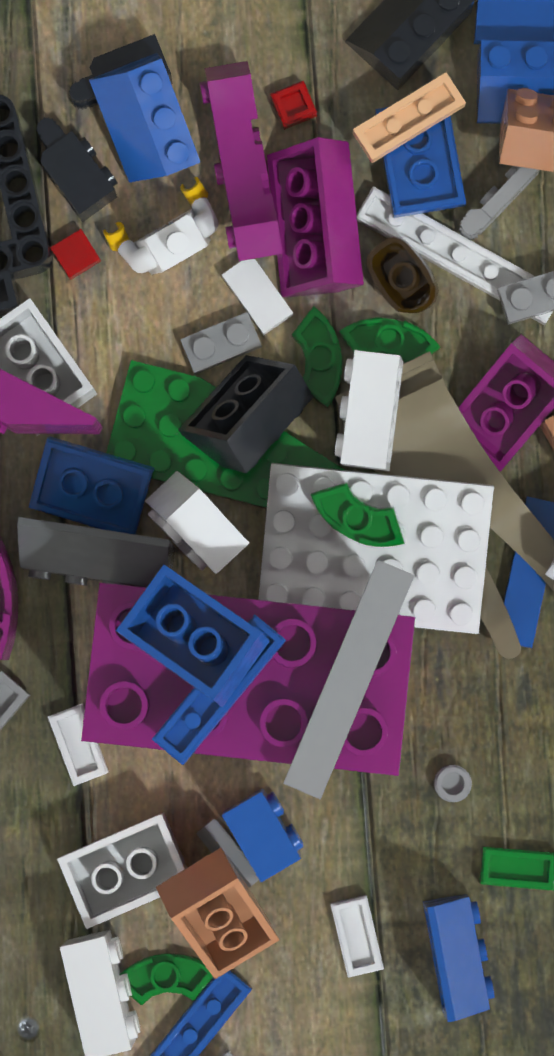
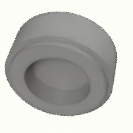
[434,765,472,802]

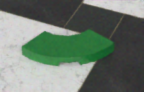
[292,306,342,409]
[339,317,441,364]
[311,482,405,547]
[120,953,213,1005]

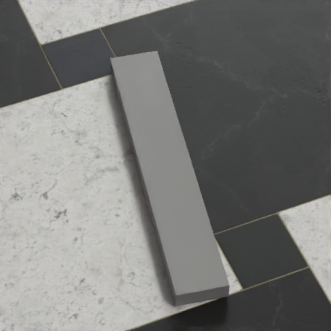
[283,560,415,800]

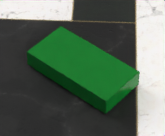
[480,846,554,891]

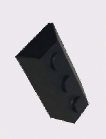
[345,0,475,90]
[178,355,314,473]

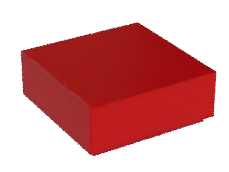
[270,80,317,130]
[50,229,101,280]

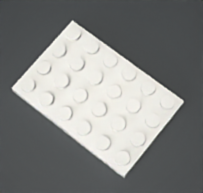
[258,463,494,634]

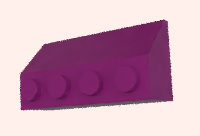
[267,137,364,298]

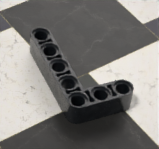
[0,95,52,280]

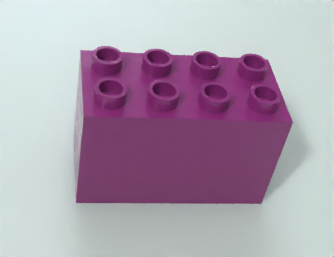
[81,583,415,776]

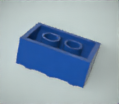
[477,40,554,124]
[89,53,201,183]
[423,894,495,1022]

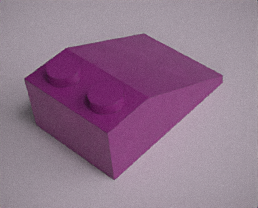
[458,334,554,472]
[0,369,103,435]

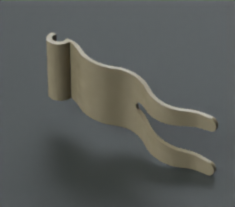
[335,351,554,659]

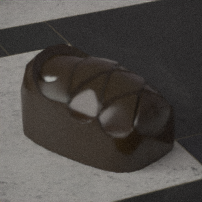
[367,237,439,313]

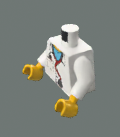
[103,177,218,275]

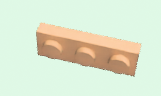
[352,72,466,163]

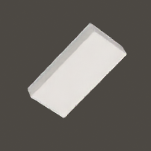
[222,259,293,336]
[48,703,109,786]
[330,895,384,978]

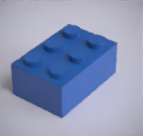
[116,565,270,707]
[222,788,304,882]

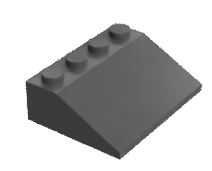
[17,517,176,588]

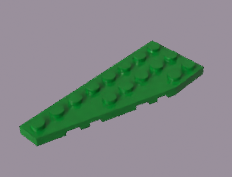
[106,360,344,509]

